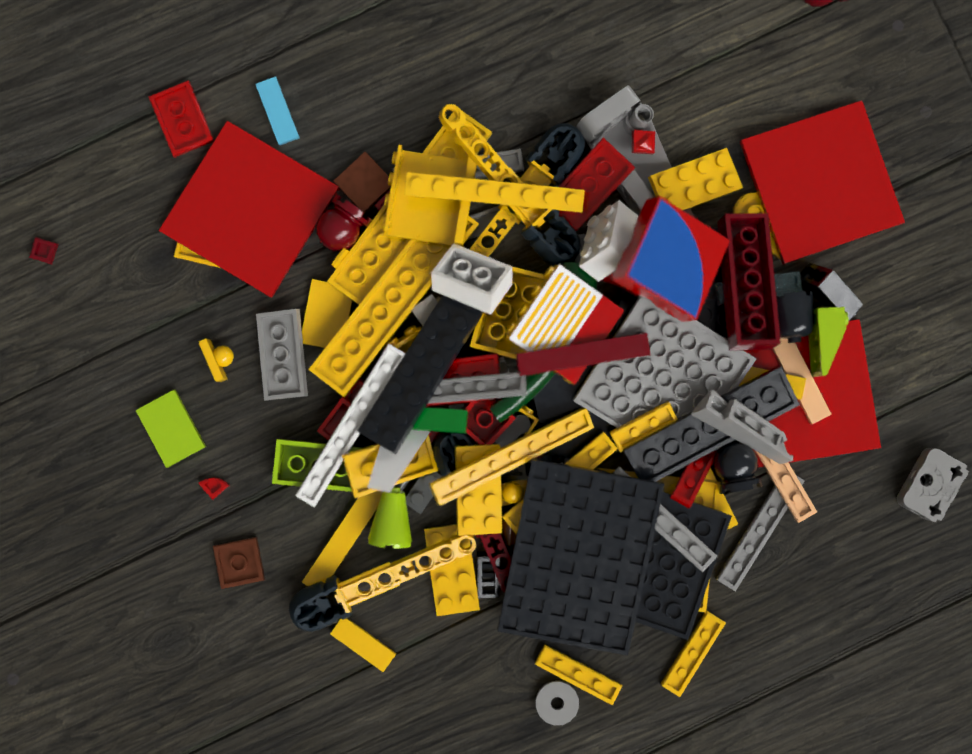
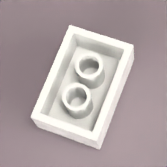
[579,200,638,282]
[431,243,512,314]

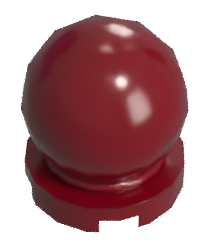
[317,194,372,251]

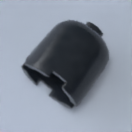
[776,291,814,343]

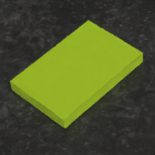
[136,390,206,468]

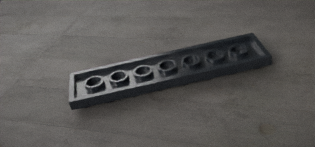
[357,295,484,455]
[623,365,800,482]

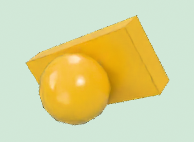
[199,339,234,382]
[501,480,527,506]

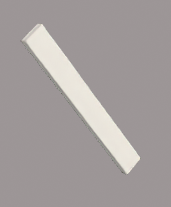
[295,343,406,507]

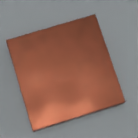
[334,152,391,213]
[213,537,265,589]

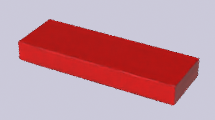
[670,450,717,509]

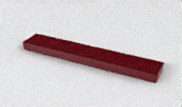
[515,333,651,376]

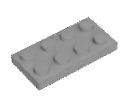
[256,309,308,401]

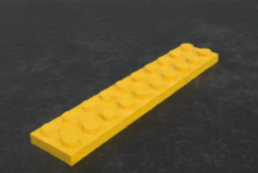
[327,109,492,305]
[308,216,479,397]

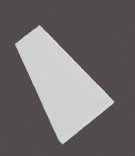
[368,430,430,492]

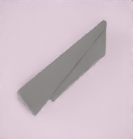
[691,390,793,464]

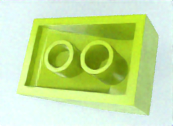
[808,307,849,377]

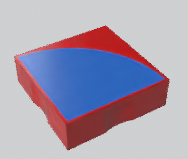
[611,196,730,322]

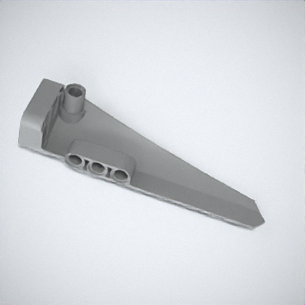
[576,85,695,218]

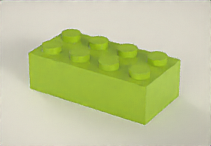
[272,439,364,492]

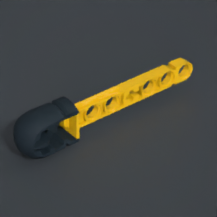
[439,104,581,267]
[469,124,585,257]
[289,535,476,632]

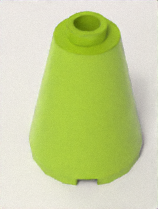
[368,486,412,549]

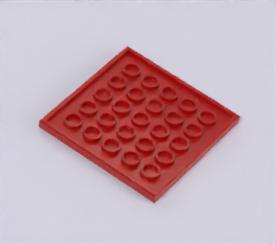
[740,100,905,264]
[159,121,339,298]
[738,319,881,467]

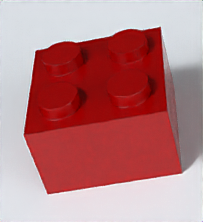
[460,399,516,445]

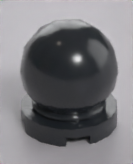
[714,441,763,494]

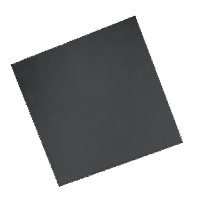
[534,364,617,461]

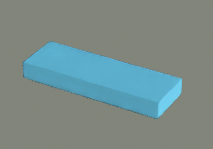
[256,76,300,146]

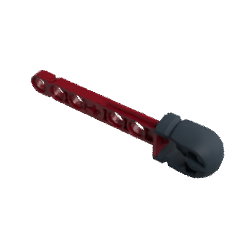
[432,432,511,592]

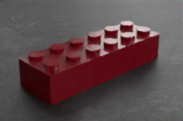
[717,213,781,351]

